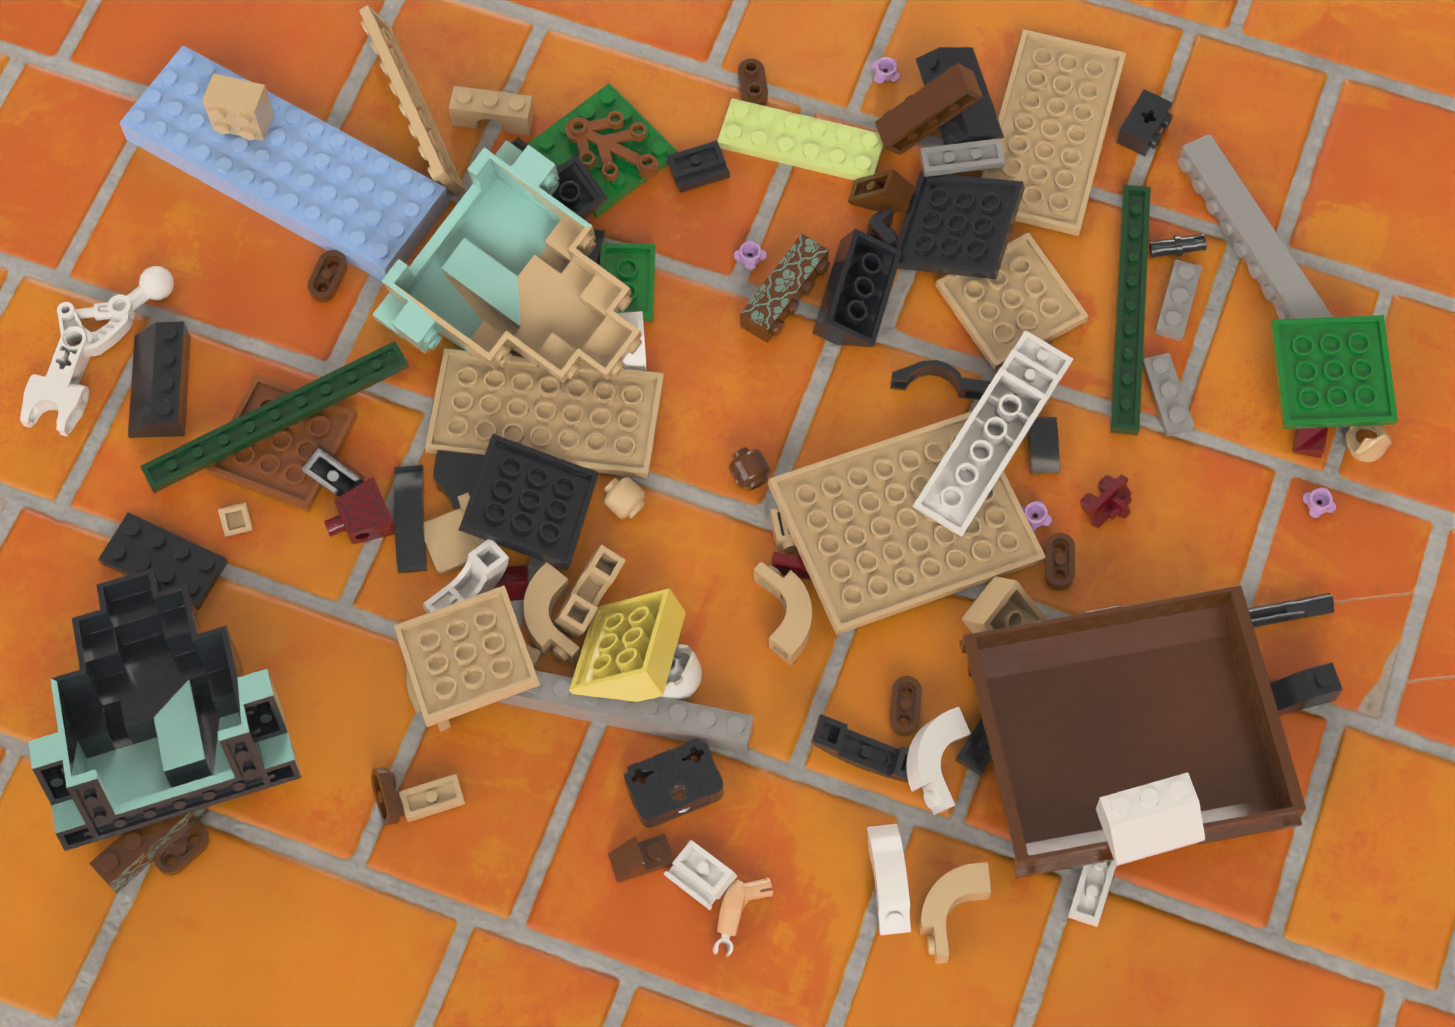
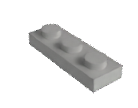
[920,139,1005,177]
[1155,259,1202,341]
[1142,353,1194,437]

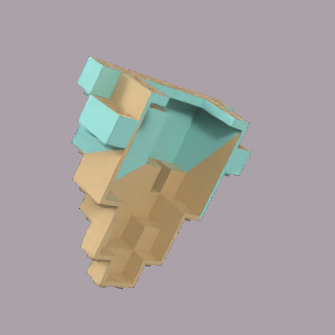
[372,140,642,383]

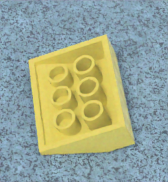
[569,588,686,702]

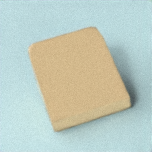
[218,501,253,537]

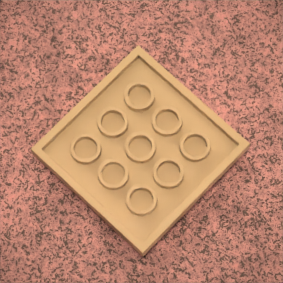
[936,233,1089,371]
[394,585,540,727]

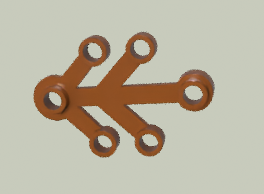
[565,111,659,181]

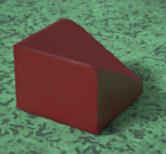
[1293,427,1328,458]

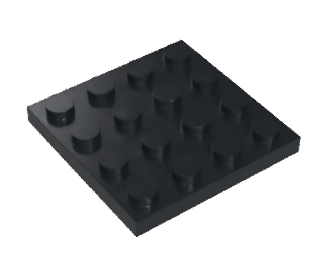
[896,172,1025,280]
[458,434,599,570]

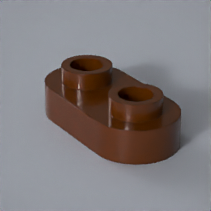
[738,59,768,106]
[308,250,347,302]
[1045,533,1075,590]
[889,676,922,736]
[371,767,404,826]
[154,822,210,876]

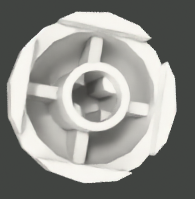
[661,644,702,701]

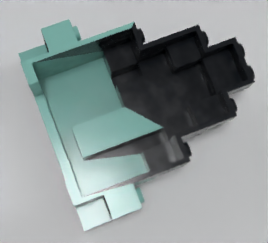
[28,568,302,851]

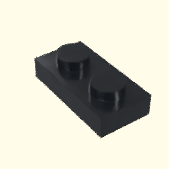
[955,718,992,776]

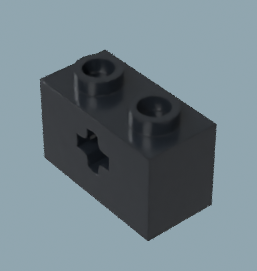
[1116,89,1173,156]

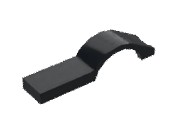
[890,360,1017,400]

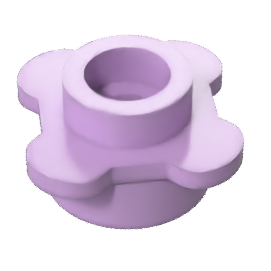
[871,57,900,84]
[734,241,767,271]
[1302,487,1336,518]
[1022,501,1052,532]

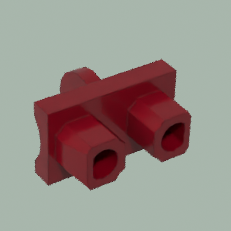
[1080,474,1132,528]

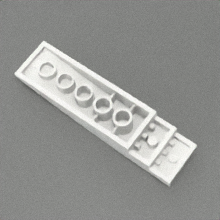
[913,330,1073,537]

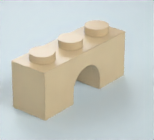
[449,86,535,136]
[553,545,626,639]

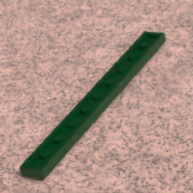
[1110,185,1151,435]
[140,341,409,493]

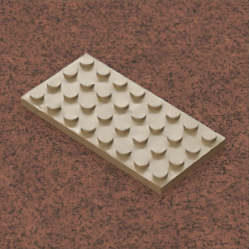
[982,29,1126,236]
[425,348,664,479]

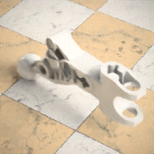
[20,266,174,437]

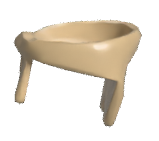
[1345,425,1392,462]

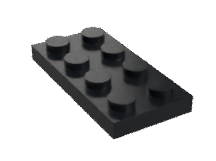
[98,512,228,610]

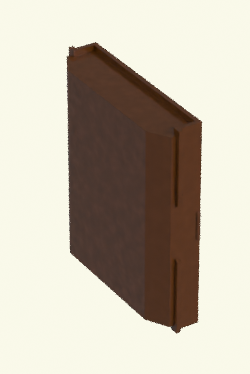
[959,585,1306,878]

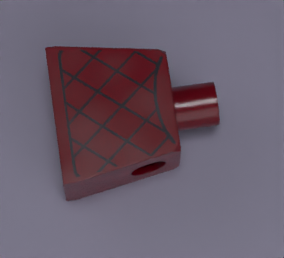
[324,477,395,544]

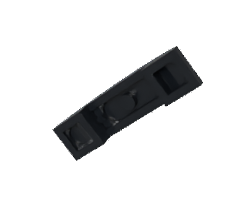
[394,465,427,573]
[811,714,909,783]

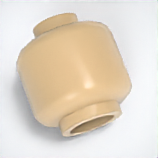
[604,477,646,519]

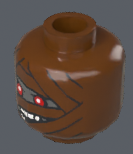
[729,447,770,491]

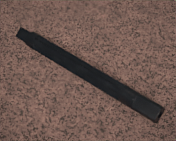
[1248,593,1334,627]

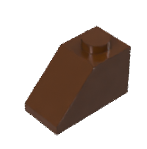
[848,169,914,213]

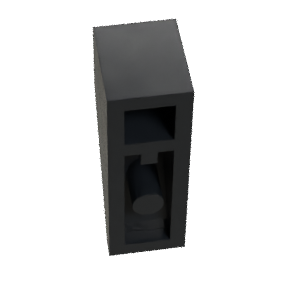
[1270,662,1343,715]

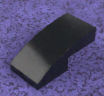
[1028,417,1060,473]

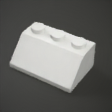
[1096,772,1205,866]

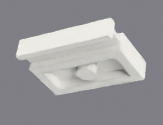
[664,840,737,910]

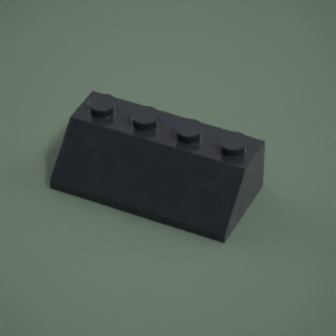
[916,47,1004,145]
[812,229,902,347]
[128,321,191,438]

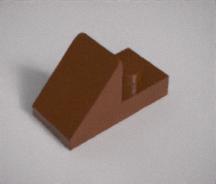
[608,834,674,883]

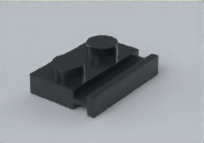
[666,140,730,193]

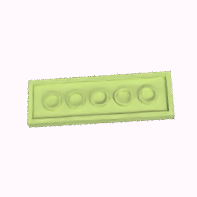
[717,98,883,181]

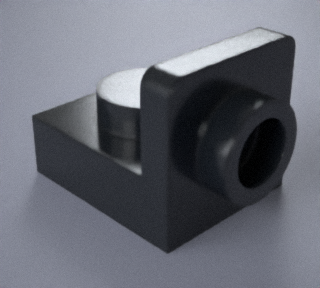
[867,208,897,248]

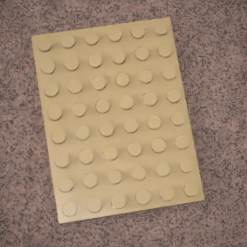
[768,411,1046,635]

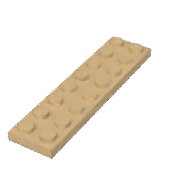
[359,5,467,196]

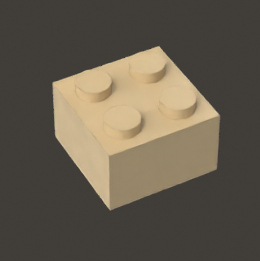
[202,73,274,141]

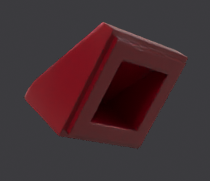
[499,565,529,601]

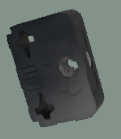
[624,739,724,828]

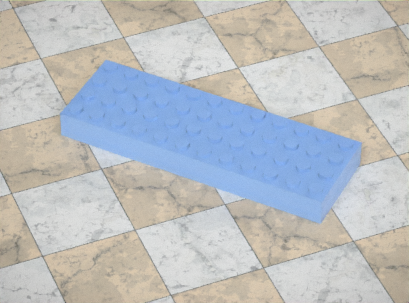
[120,45,449,281]

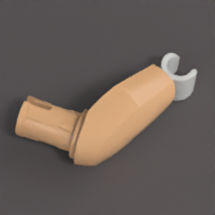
[713,877,773,957]

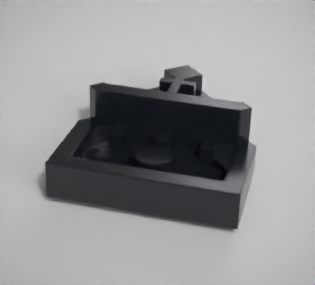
[433,450,484,510]

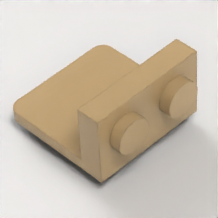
[424,493,486,574]

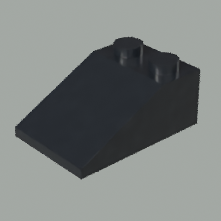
[551,155,608,220]

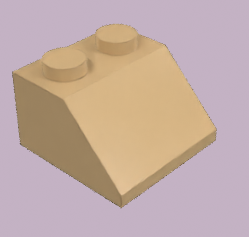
[961,576,1046,633]

